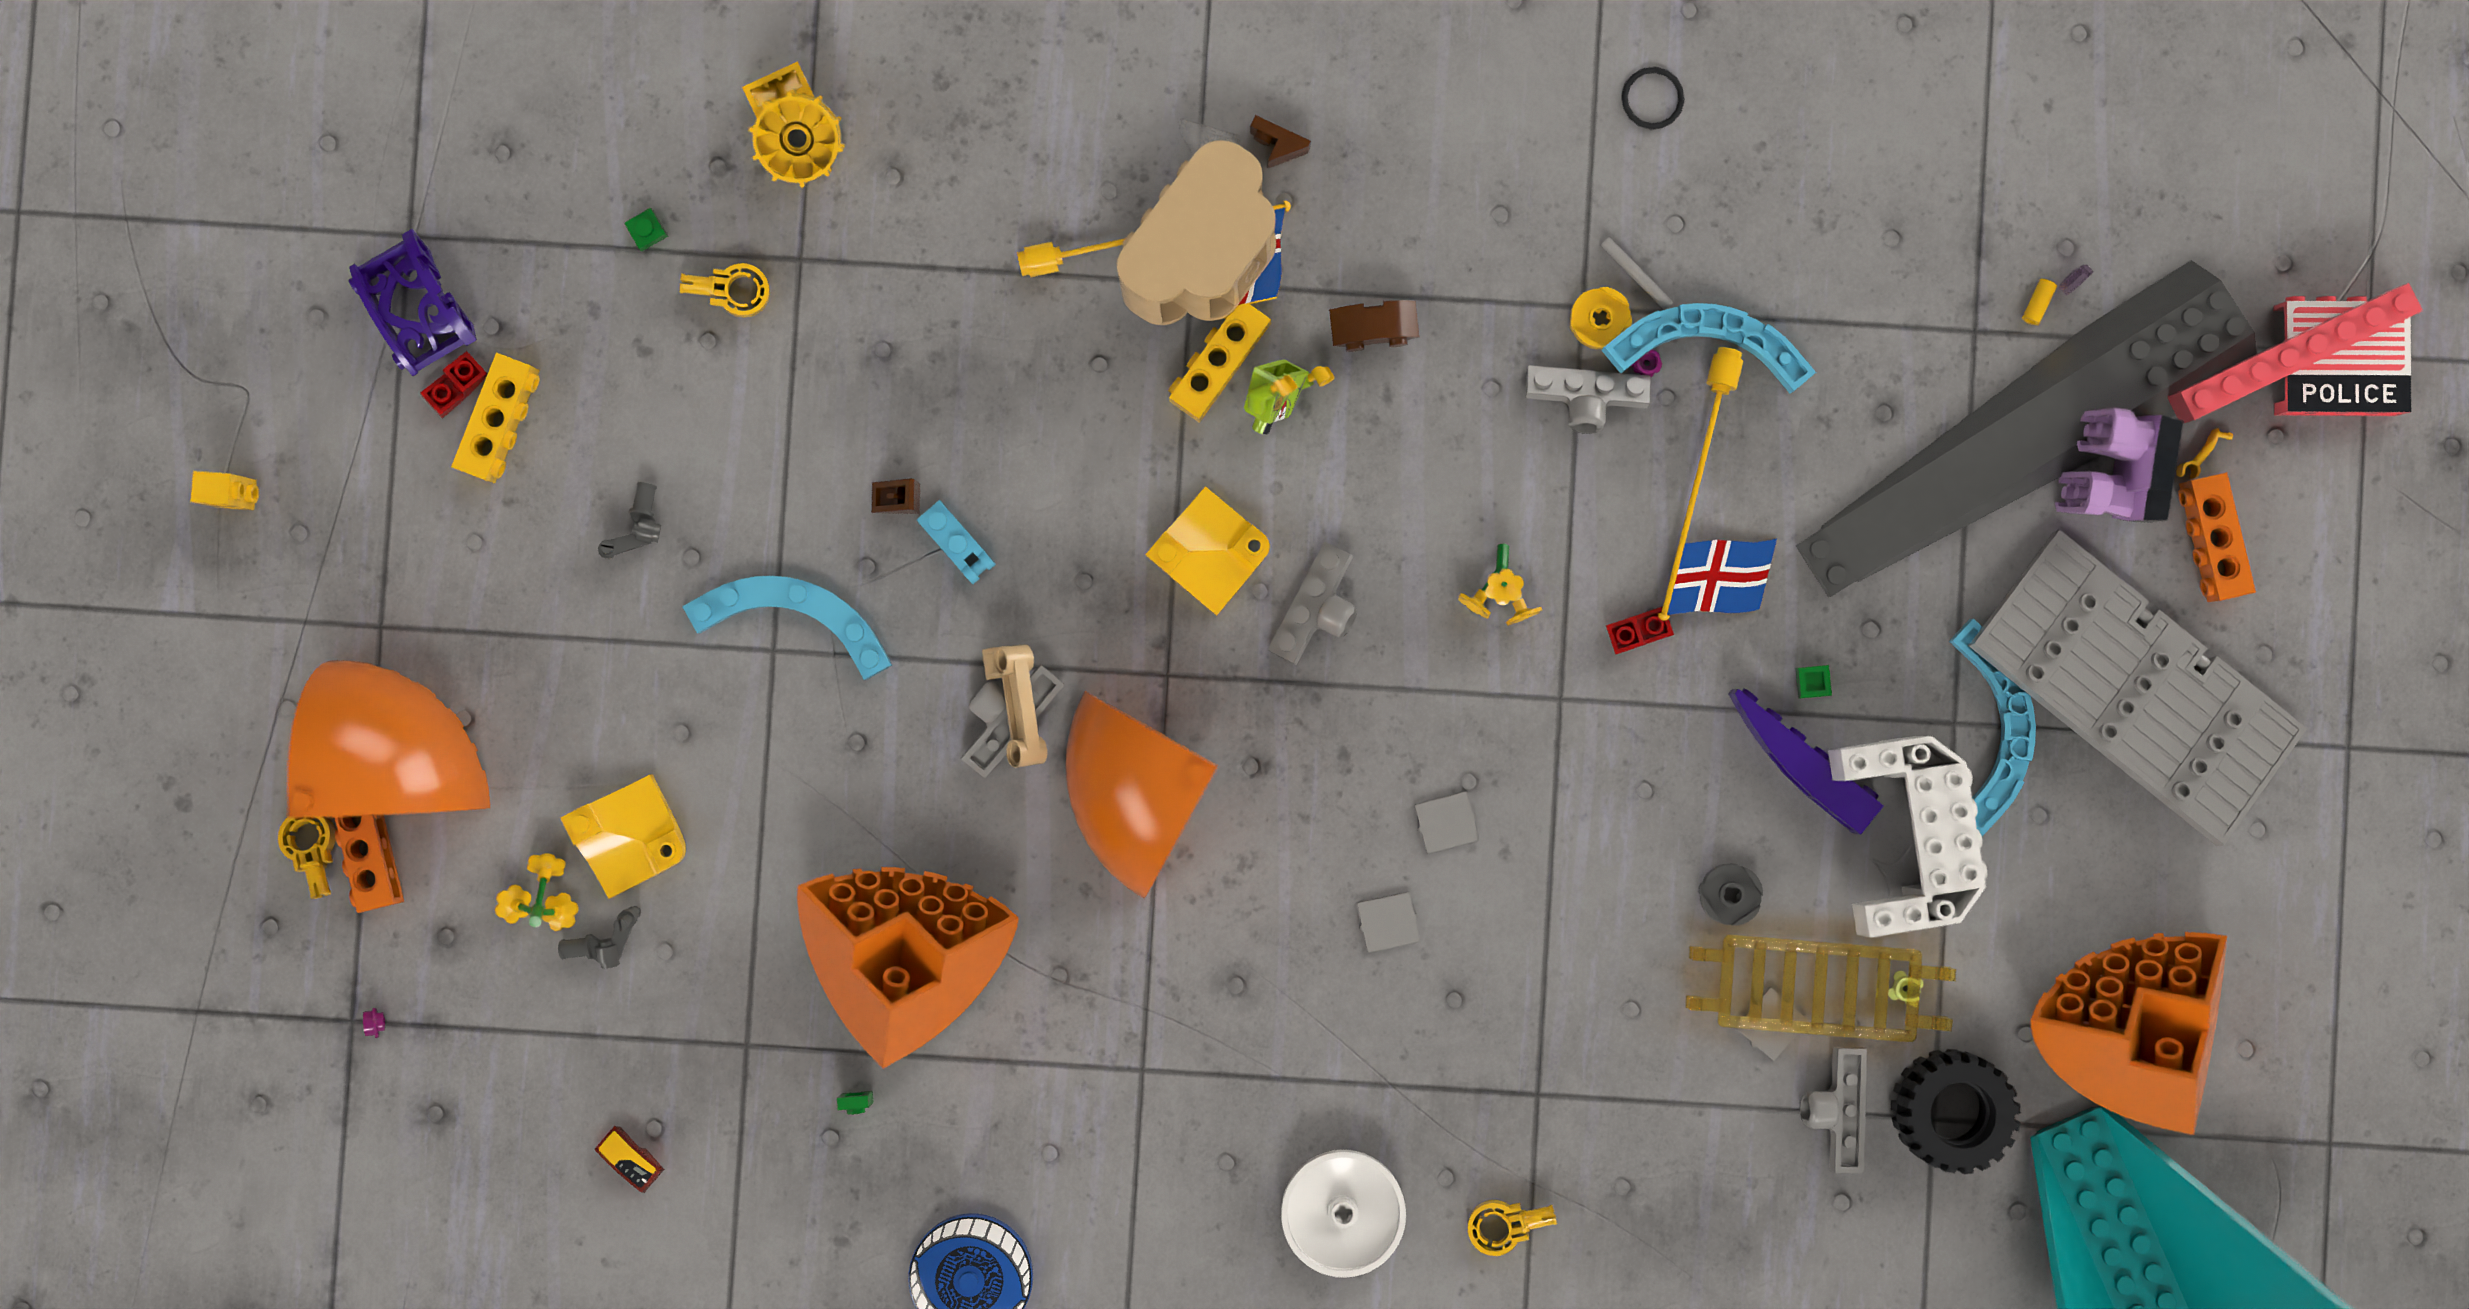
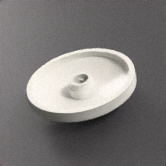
[1281,1150,1406,1277]

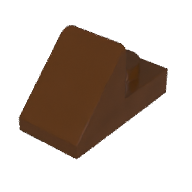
[1250,115,1311,168]

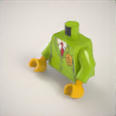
[1244,359,1335,435]

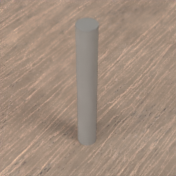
[1601,237,1673,310]

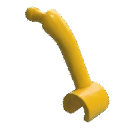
[2176,428,2233,479]

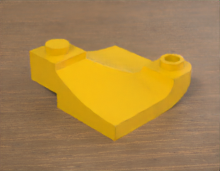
[1145,486,1270,616]
[560,774,686,899]

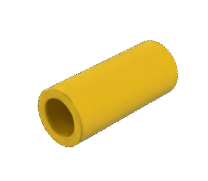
[2022,279,2057,326]

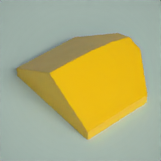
[742,61,815,118]

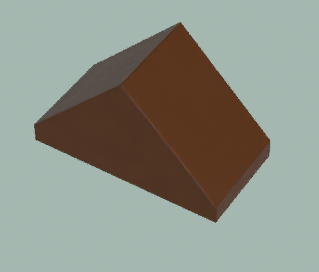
[872,478,920,514]

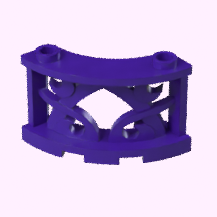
[348,229,477,376]

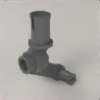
[598,482,661,559]
[558,906,641,969]

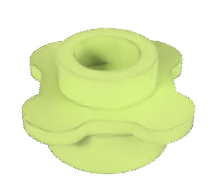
[1888,971,1924,1006]

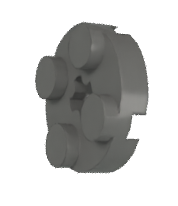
[1699,864,1763,925]

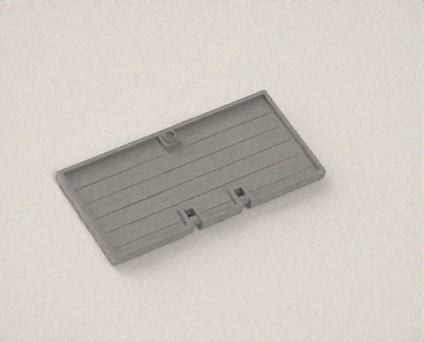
[1968,529,2307,846]

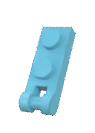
[917,500,996,584]

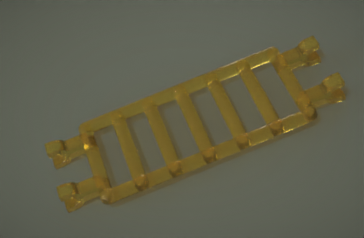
[1685,935,1956,1042]

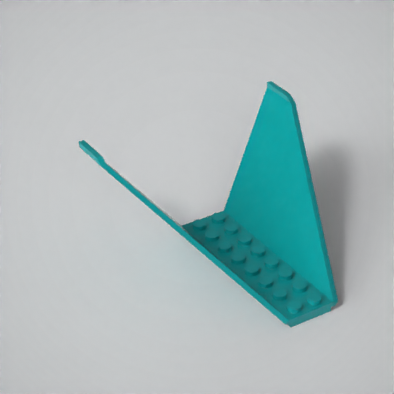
[2030,1106,2353,1309]

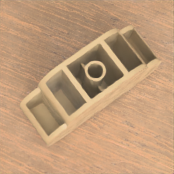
[1117,140,1276,325]

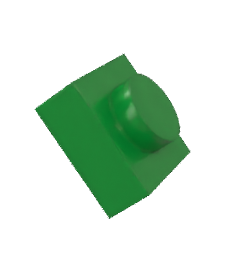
[624,208,668,251]
[1795,665,1832,699]
[837,1091,873,1115]

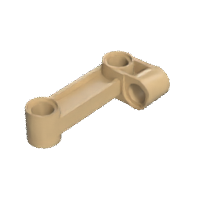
[982,644,1047,768]

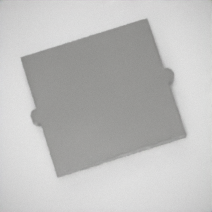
[1414,791,1479,854]
[1357,892,1421,953]
[1735,987,1809,1061]

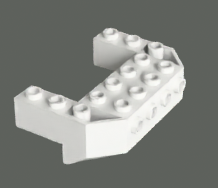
[1828,736,1987,937]

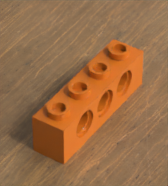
[2178,472,2256,602]
[334,815,404,913]

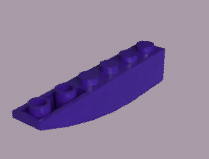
[1728,688,1884,835]

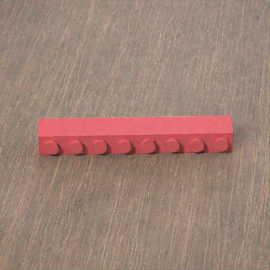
[2168,283,2423,424]

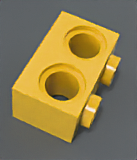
[190,471,259,510]

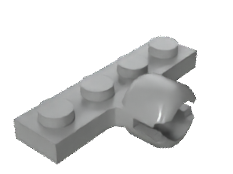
[1526,365,1650,434]
[1268,541,1357,665]
[961,664,1065,778]
[1800,1047,1867,1173]

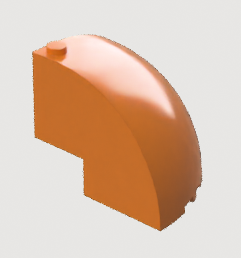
[287,660,491,818]
[1066,691,1218,899]
[797,867,1019,1069]
[2030,932,2227,1135]

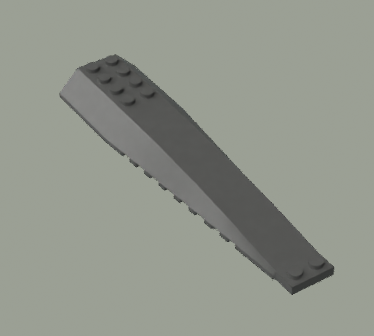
[1795,260,2257,597]

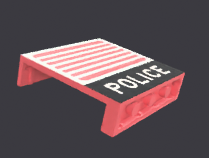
[2273,296,2411,416]

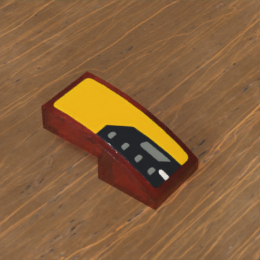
[594,1126,664,1193]

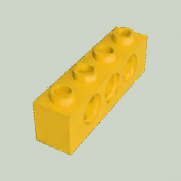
[1168,303,1271,423]
[451,352,540,483]

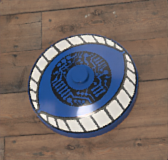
[908,1213,1033,1309]

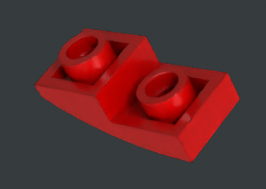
[420,351,487,418]
[1606,606,1674,655]

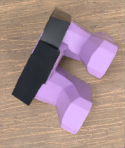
[2055,408,2184,523]

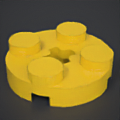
[1569,287,1632,350]

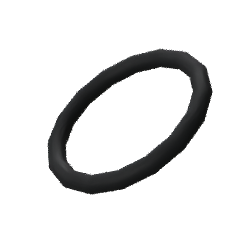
[1622,67,1685,130]

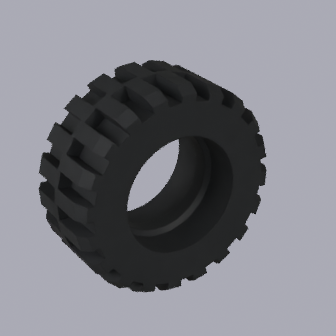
[1890,1049,2021,1174]

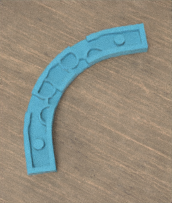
[1601,303,1816,394]
[682,576,892,680]
[1949,619,2036,836]

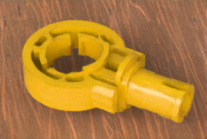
[680,263,770,318]
[278,817,336,899]
[1468,1200,1557,1256]

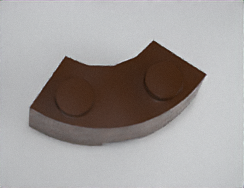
[1329,300,1419,352]

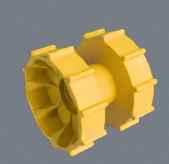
[748,89,845,188]

